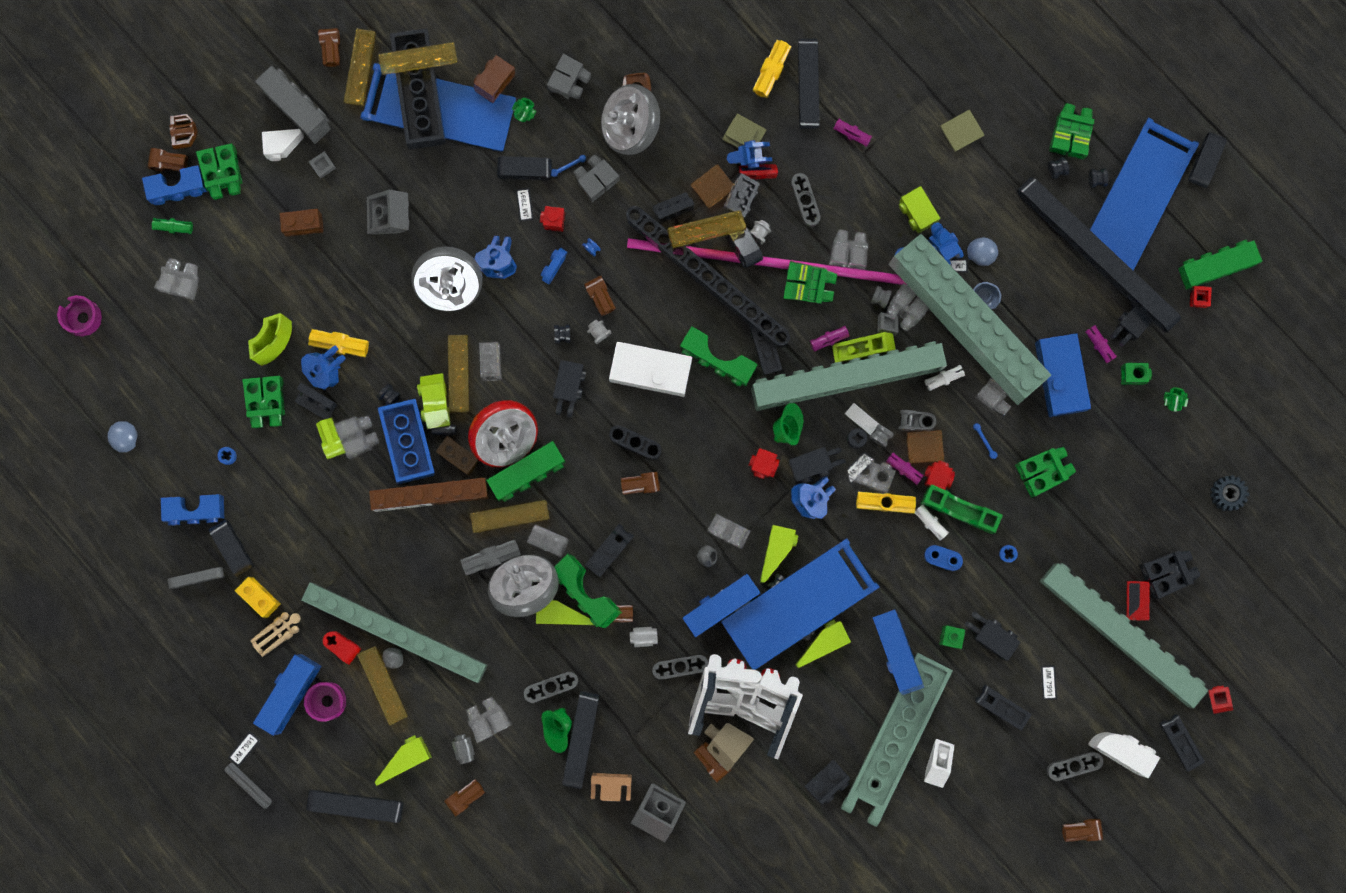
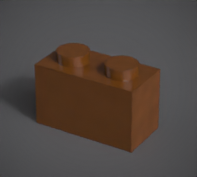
[473,55,515,103]
[279,209,324,237]

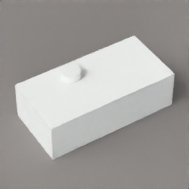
[609,342,692,397]

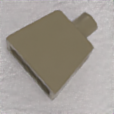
[704,723,754,772]

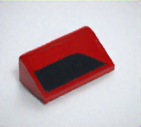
[739,164,778,179]
[1126,581,1150,621]

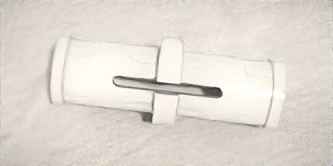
[925,365,965,391]
[915,504,949,541]

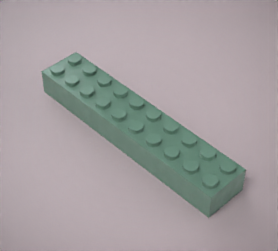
[888,234,1051,405]
[751,341,947,411]

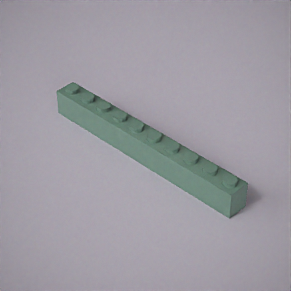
[1039,563,1208,708]
[302,583,488,683]

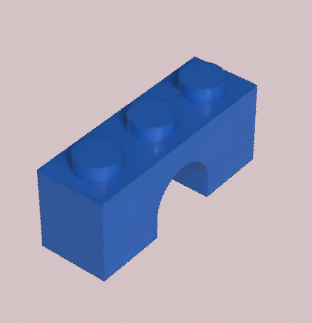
[142,165,207,205]
[161,494,224,525]

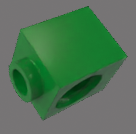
[1121,363,1152,385]
[939,626,965,649]

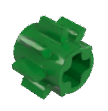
[512,98,537,122]
[1164,388,1188,411]

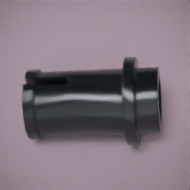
[432,423,457,438]

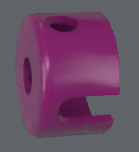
[57,295,102,336]
[304,682,346,721]

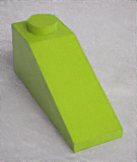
[832,332,896,363]
[760,525,798,583]
[536,600,593,625]
[796,619,851,668]
[375,735,431,786]

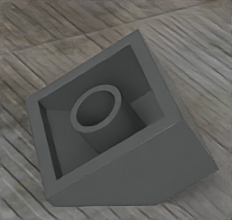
[367,190,409,234]
[631,783,686,842]

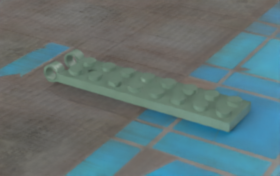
[841,653,953,827]

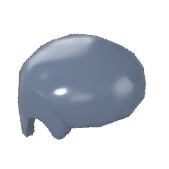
[967,237,998,266]
[973,282,1001,310]
[108,421,138,452]

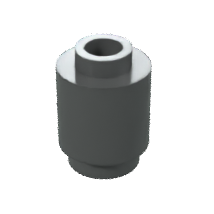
[451,734,475,764]

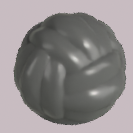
[697,545,717,567]
[383,648,403,669]

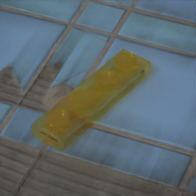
[344,29,376,106]
[378,42,458,75]
[667,210,746,248]
[448,335,469,412]
[470,500,550,533]
[357,646,408,725]

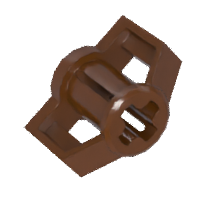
[170,114,198,149]

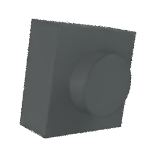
[309,151,336,179]
[878,312,898,336]

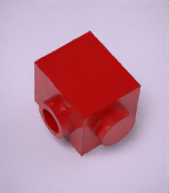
[540,206,565,232]
[1209,686,1233,714]

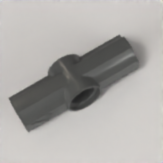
[461,540,521,576]

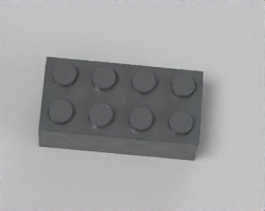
[255,66,331,144]

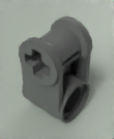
[898,410,936,432]

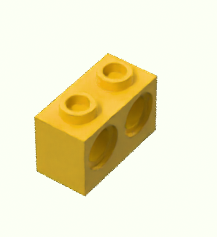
[235,577,281,618]

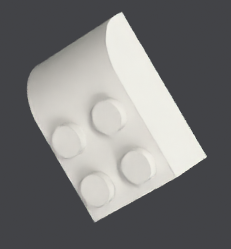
[1088,732,1160,778]

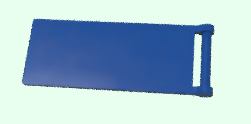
[360,63,516,152]
[1090,117,1199,270]
[722,539,879,670]

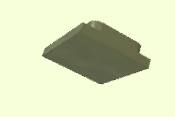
[940,110,984,152]
[722,113,767,148]

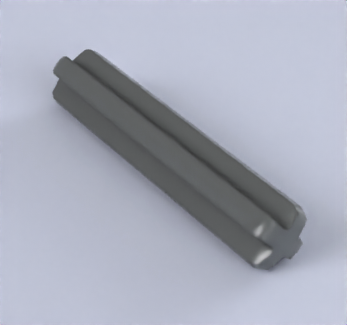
[224,763,272,809]

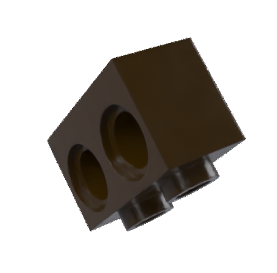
[436,436,480,476]

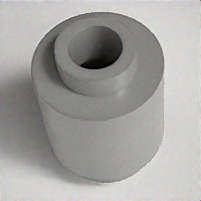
[630,627,658,647]

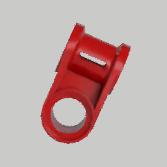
[323,631,361,665]

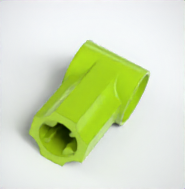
[316,418,346,459]

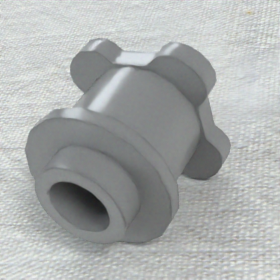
[749,220,771,245]
[587,320,611,344]

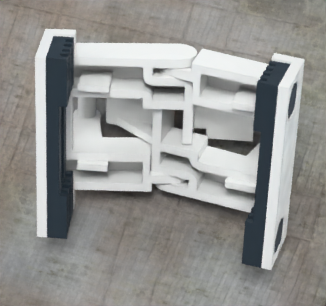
[688,654,803,760]

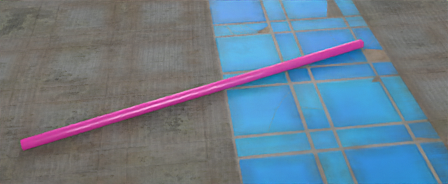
[627,238,907,285]

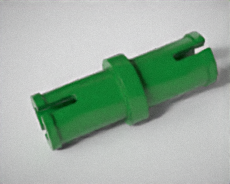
[152,218,193,234]

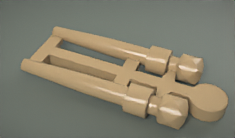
[250,612,301,657]

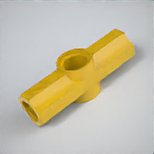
[753,40,791,98]
[308,329,369,357]
[856,492,916,514]

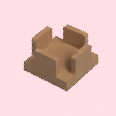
[591,773,632,801]

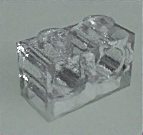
[850,455,896,494]
[707,514,751,549]

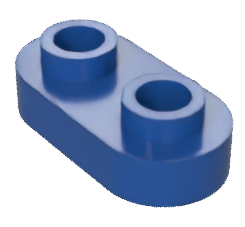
[541,248,568,284]
[924,545,963,571]

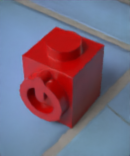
[749,448,780,479]
[924,461,955,490]

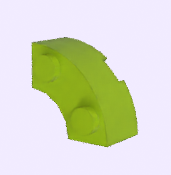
[248,313,292,366]
[417,373,450,429]

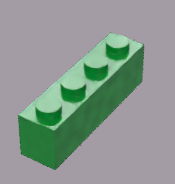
[1178,240,1263,290]
[486,441,566,502]

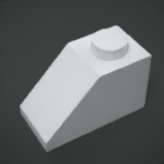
[262,129,304,161]
[924,739,954,788]

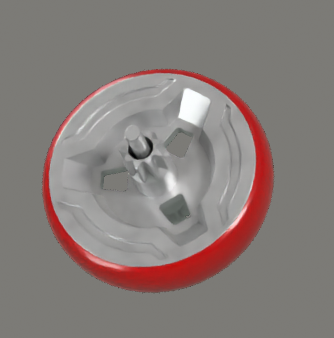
[468,400,538,467]

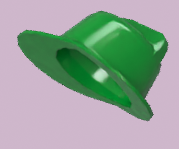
[773,403,804,445]
[541,708,572,753]

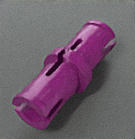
[834,119,872,147]
[1085,325,1117,363]
[810,326,849,352]
[886,452,924,485]

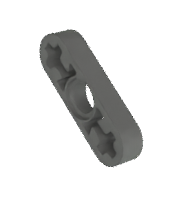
[791,173,820,227]
[167,567,225,589]
[653,655,708,679]
[524,672,578,703]
[1046,752,1103,781]

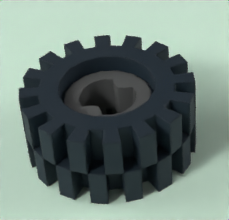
[1210,476,1249,511]

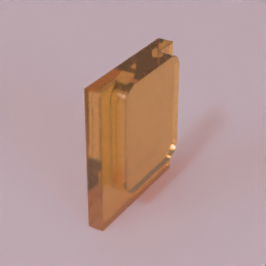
[691,164,733,208]
[907,430,944,463]

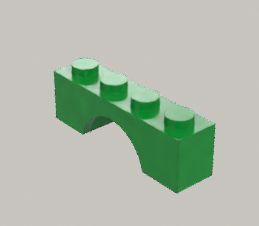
[680,326,758,387]
[921,484,1003,534]
[555,554,622,628]

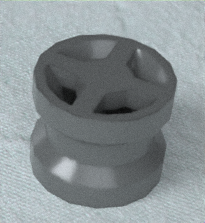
[871,286,892,309]
[869,424,894,447]

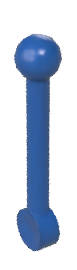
[551,155,586,177]
[973,423,997,459]

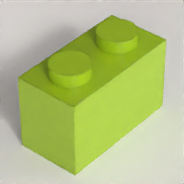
[899,186,940,233]

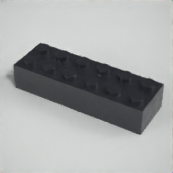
[390,28,446,150]

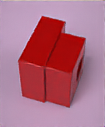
[1190,286,1212,308]

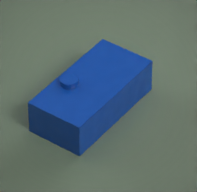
[1035,334,1091,417]
[378,399,434,485]
[682,574,760,637]
[873,610,925,695]
[253,654,322,736]

